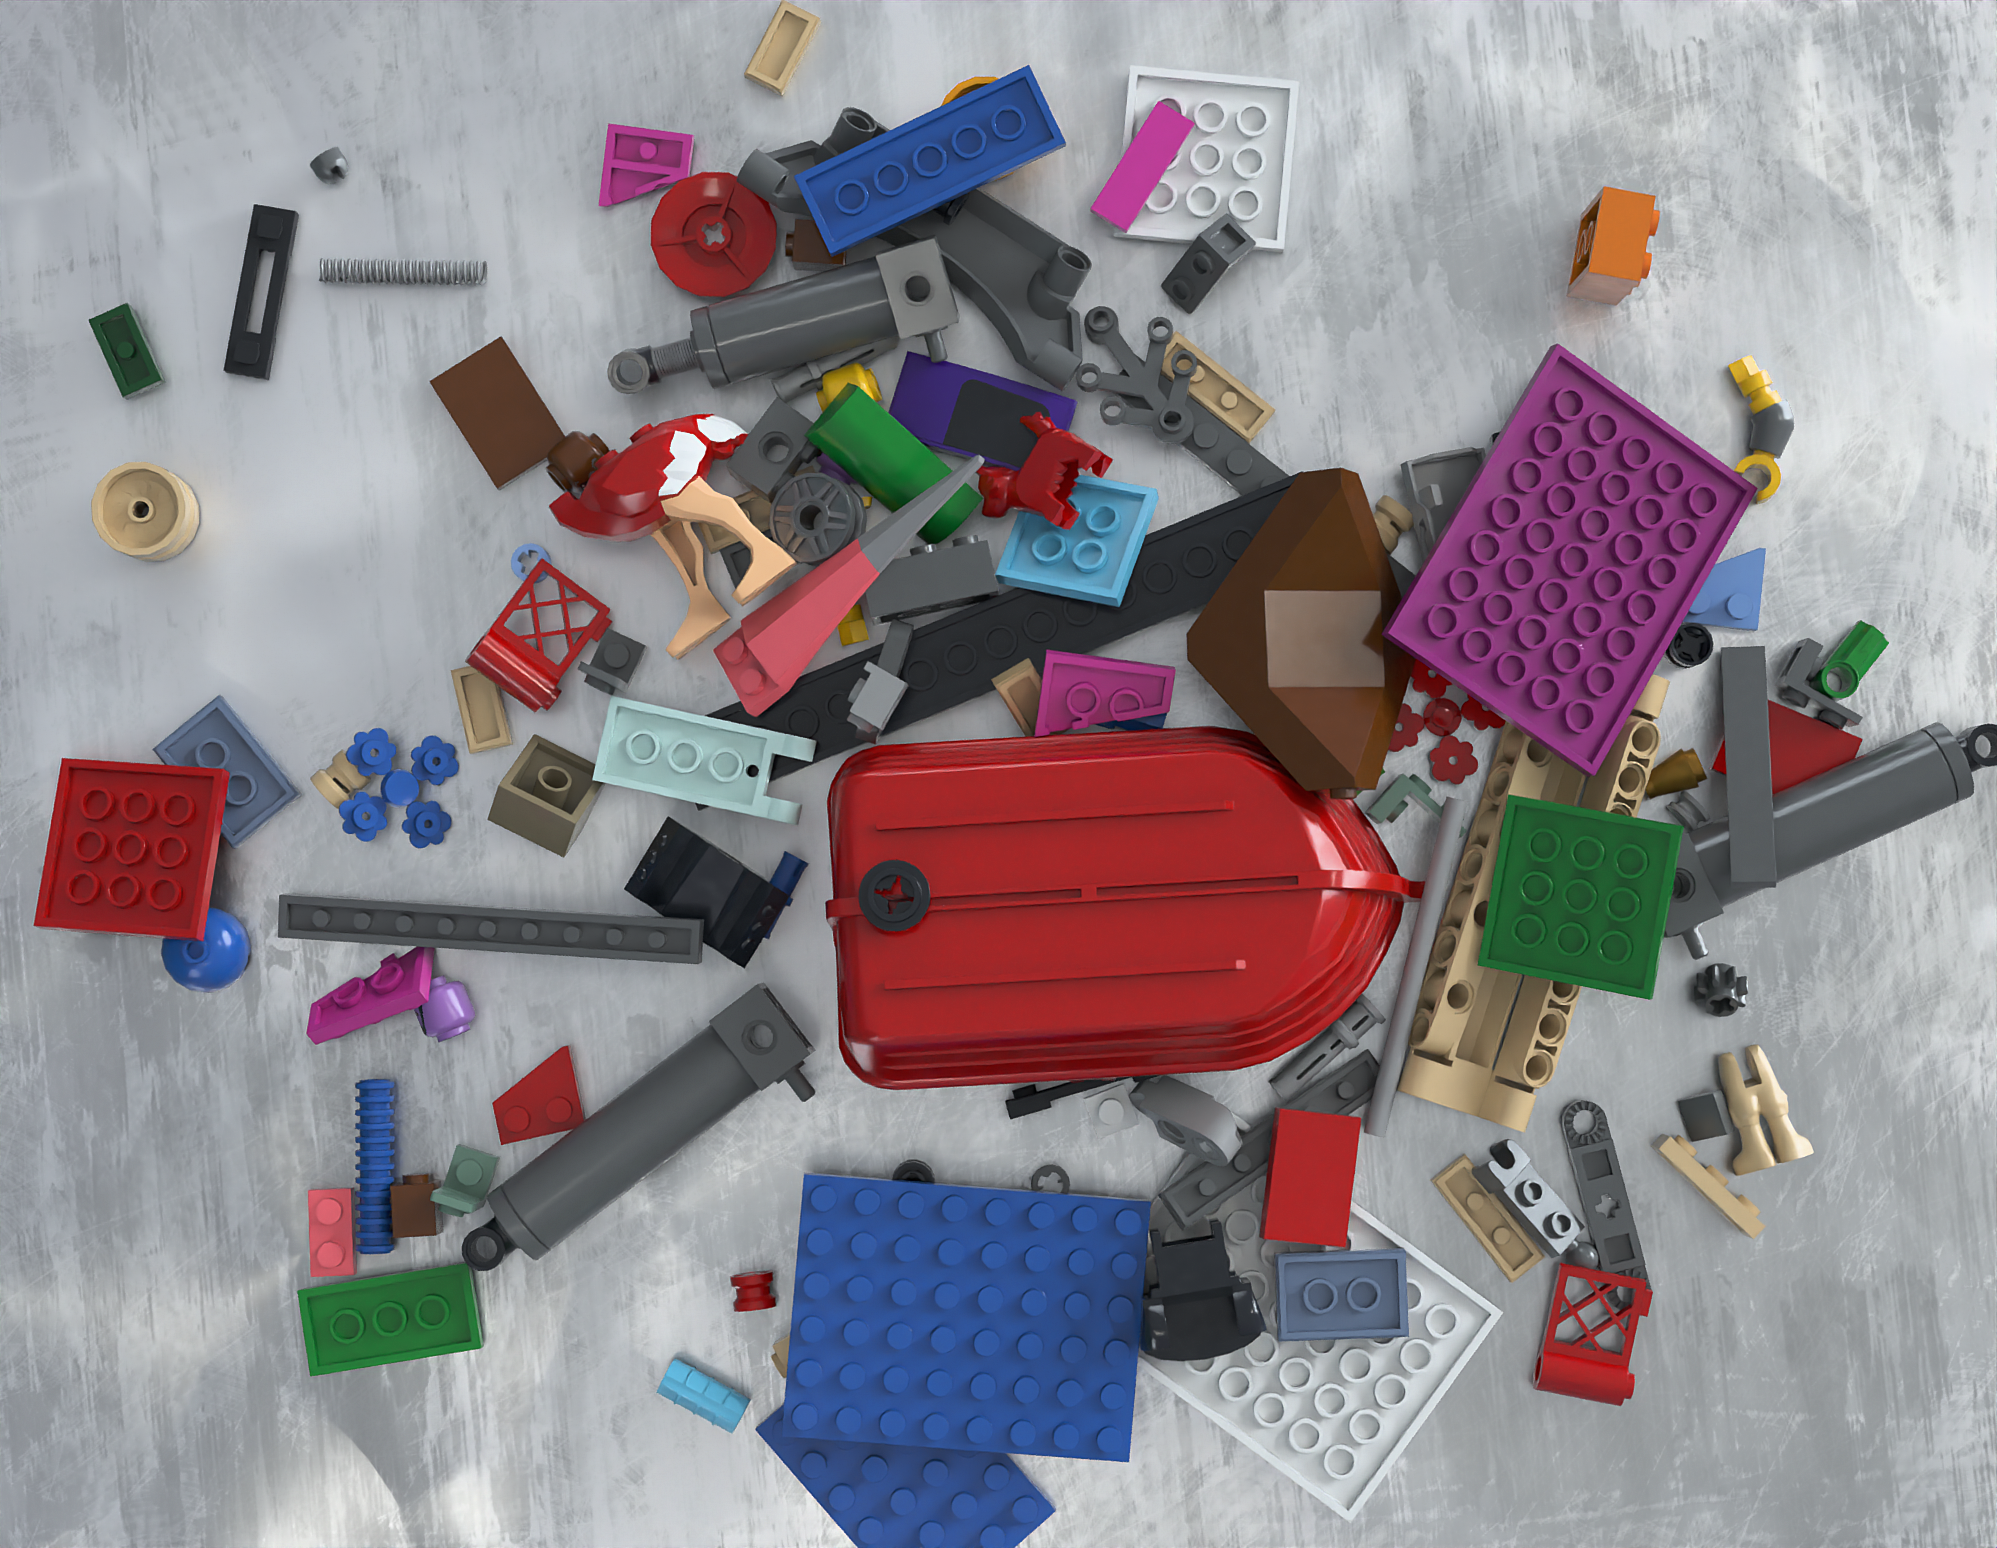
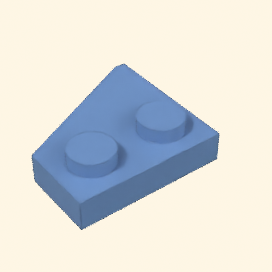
[1682,548,1766,631]

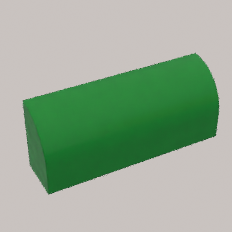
[804,383,983,545]

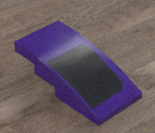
[888,351,1078,471]

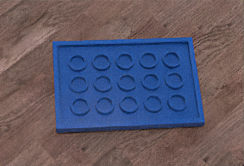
[755,1403,1056,1548]

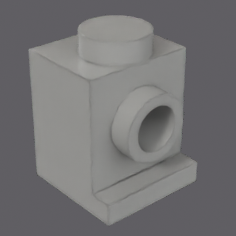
[847,661,908,733]

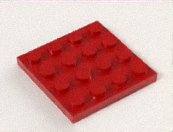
[33,758,230,942]

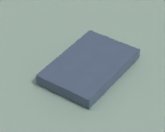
[152,695,302,849]
[1274,1248,1409,1342]

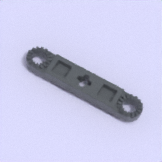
[1562,1100,1651,1310]

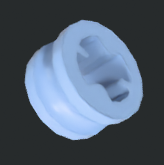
[511,543,552,583]

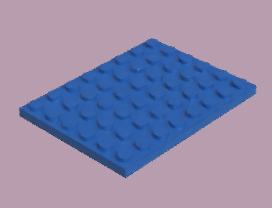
[782,1172,1151,1462]

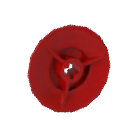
[650,172,777,297]

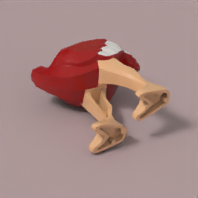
[549,414,797,660]

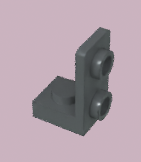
[1161,213,1256,314]
[577,628,647,696]
[1774,638,1863,729]

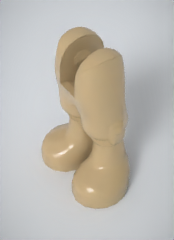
[1718,1044,1814,1176]

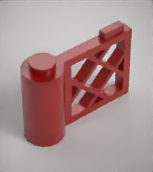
[465,558,613,713]
[1533,1263,1653,1406]

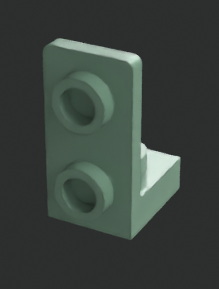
[1364,773,1467,838]
[430,1144,500,1217]

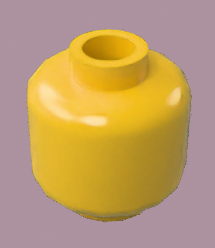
[816,362,882,413]

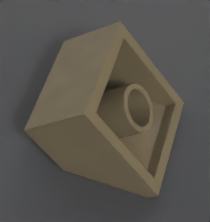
[487,734,606,858]

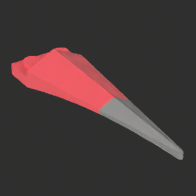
[713,455,985,717]

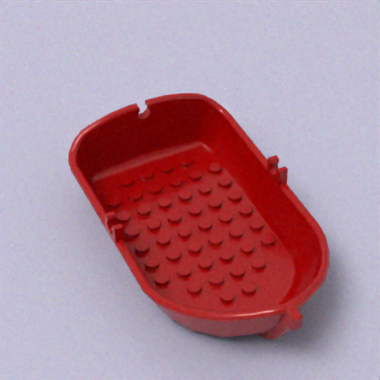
[825,726,1425,1090]

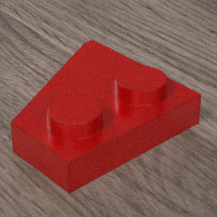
[492,1045,586,1145]

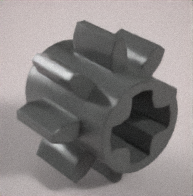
[1694,963,1748,1017]

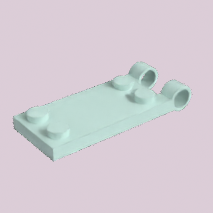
[592,696,817,825]

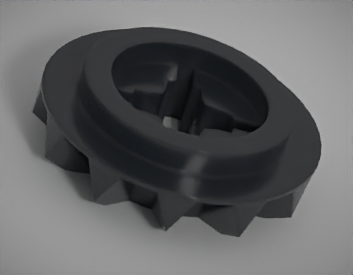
[858,860,930,932]

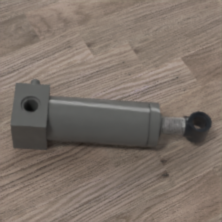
[607,235,960,394]

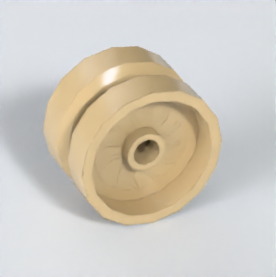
[91,462,200,562]

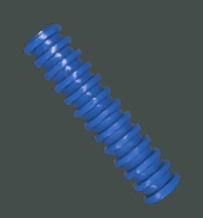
[355,1079,395,1254]

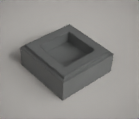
[1678,1090,1735,1142]

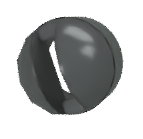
[310,147,348,184]

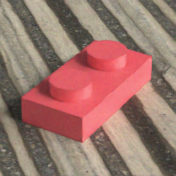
[308,1187,357,1277]

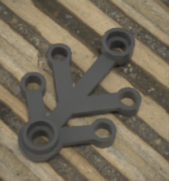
[1076,306,1197,444]

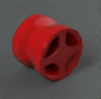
[730,1270,777,1312]

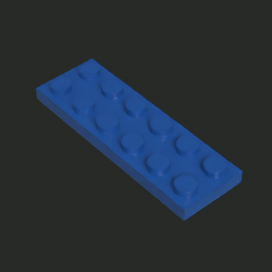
[794,65,1066,257]

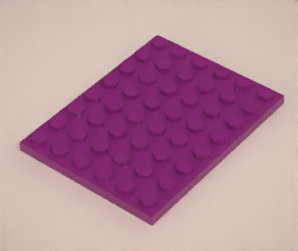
[1381,343,1758,777]

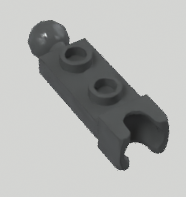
[1472,1139,1600,1270]

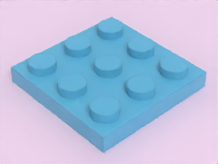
[995,475,1159,607]

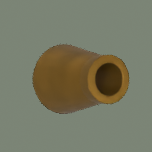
[1645,748,1707,800]

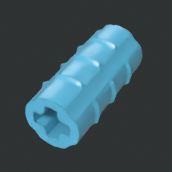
[656,1358,751,1434]

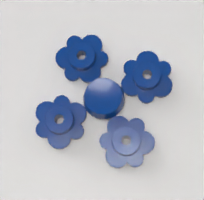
[339,728,458,848]

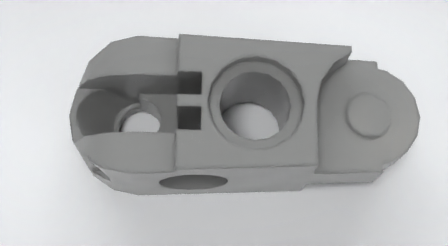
[1129,1075,1243,1166]

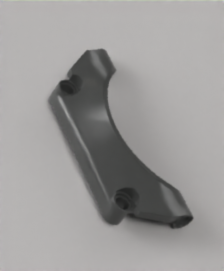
[736,107,1092,392]

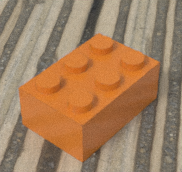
[1566,186,1660,306]

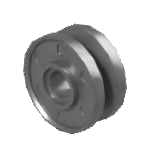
[769,473,867,567]

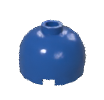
[161,908,251,993]

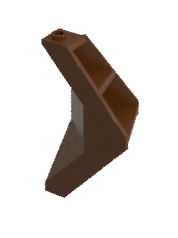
[1186,467,1416,800]

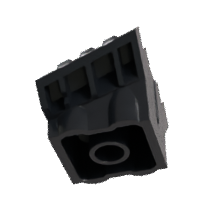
[624,816,790,969]

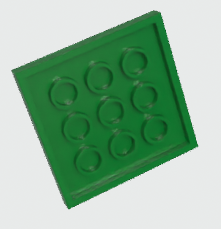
[1478,794,1684,1000]

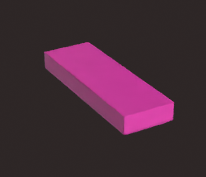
[1090,101,1195,233]

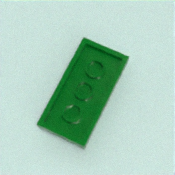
[297,1262,484,1377]

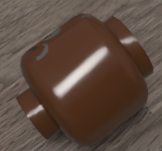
[545,431,610,494]

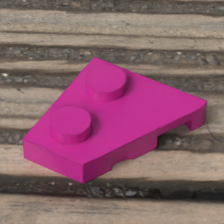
[598,123,694,207]

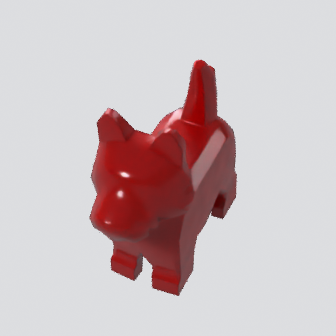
[975,412,1113,530]

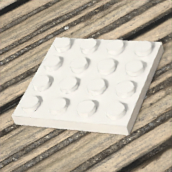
[1114,65,1300,253]

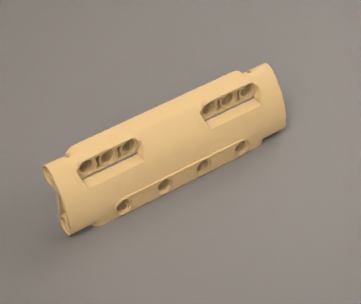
[1397,674,1670,1133]

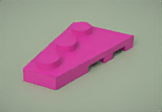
[1034,650,1176,737]
[306,946,435,1045]

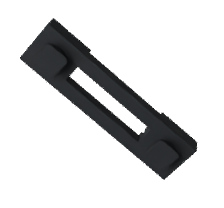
[224,204,299,380]
[1005,1075,1161,1120]

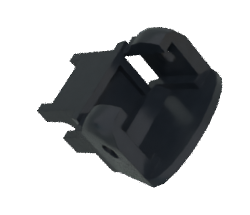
[1139,1218,1267,1362]

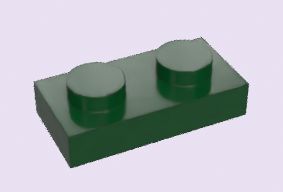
[88,303,165,400]

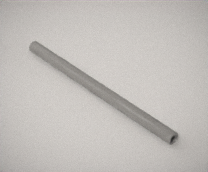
[1364,796,1468,1138]

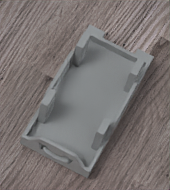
[1400,447,1486,563]

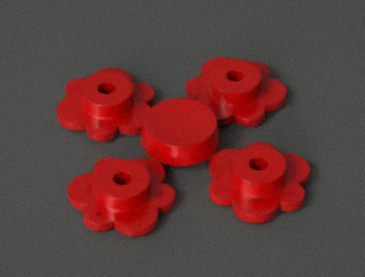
[1388,659,1506,785]

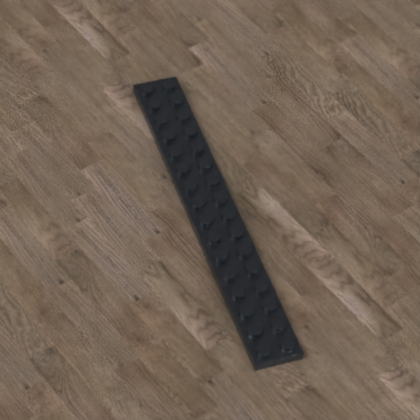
[695,471,1303,811]

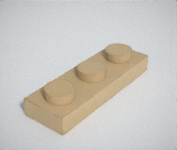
[1651,1134,1766,1239]

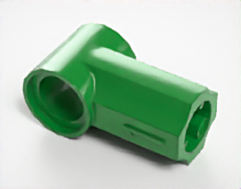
[1809,620,1889,702]

